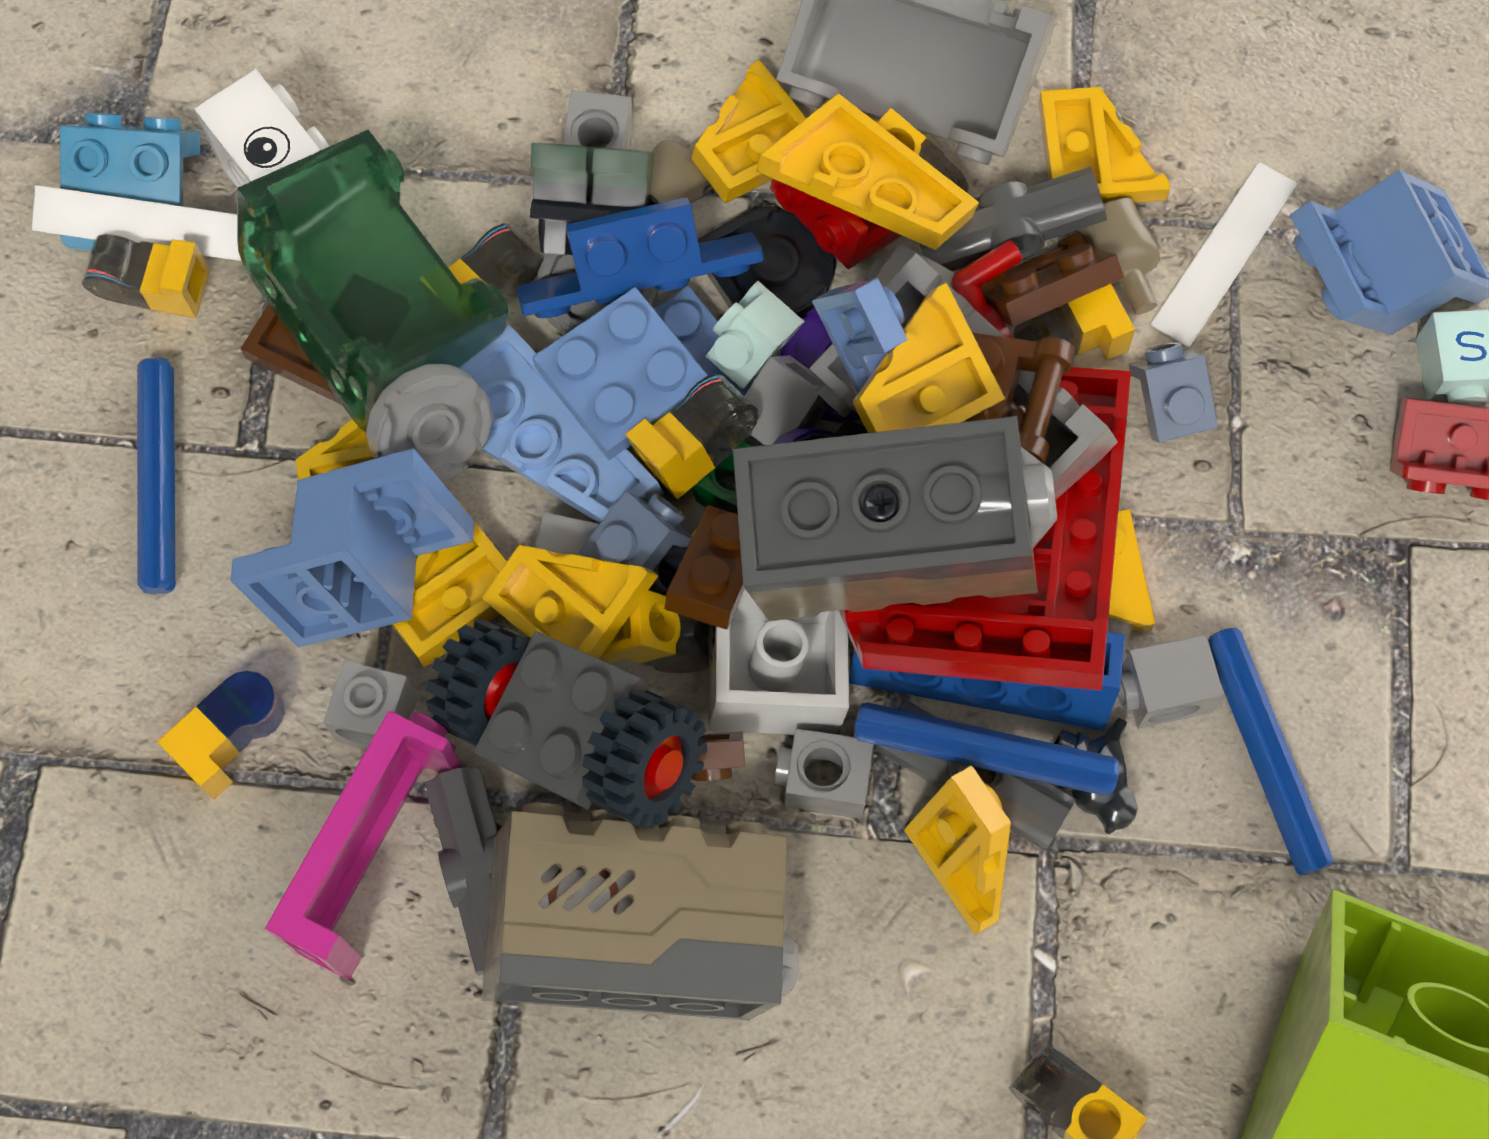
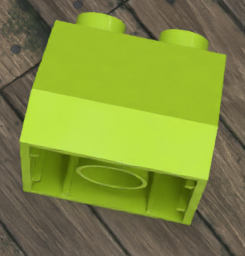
[1240,889,1489,1139]

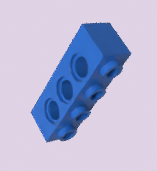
[849,632,1125,731]

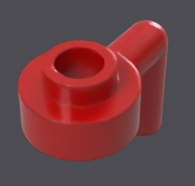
[951,240,1022,338]

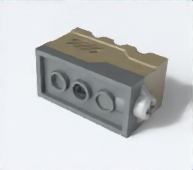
[733,416,1057,621]
[482,803,799,1021]

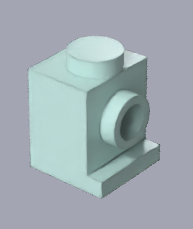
[705,281,805,389]

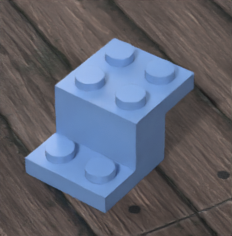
[1290,170,1489,335]
[532,286,757,460]
[230,448,474,647]

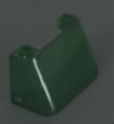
[237,129,509,432]

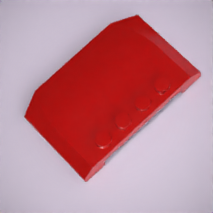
[839,367,1131,691]

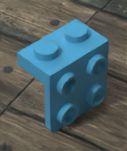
[60,113,200,254]

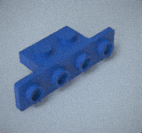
[516,197,764,318]

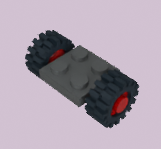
[426,619,707,828]

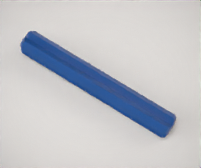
[137,357,176,594]
[1208,627,1333,875]
[854,702,1119,796]

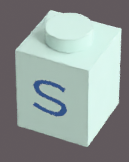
[1416,310,1489,406]

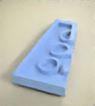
[456,324,664,524]

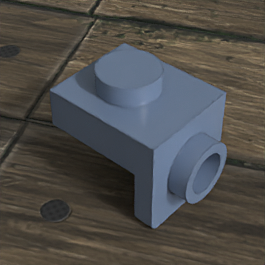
[1128,343,1218,443]
[579,491,693,571]

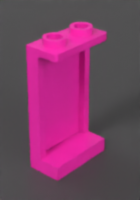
[264,710,463,981]

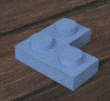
[812,278,908,393]

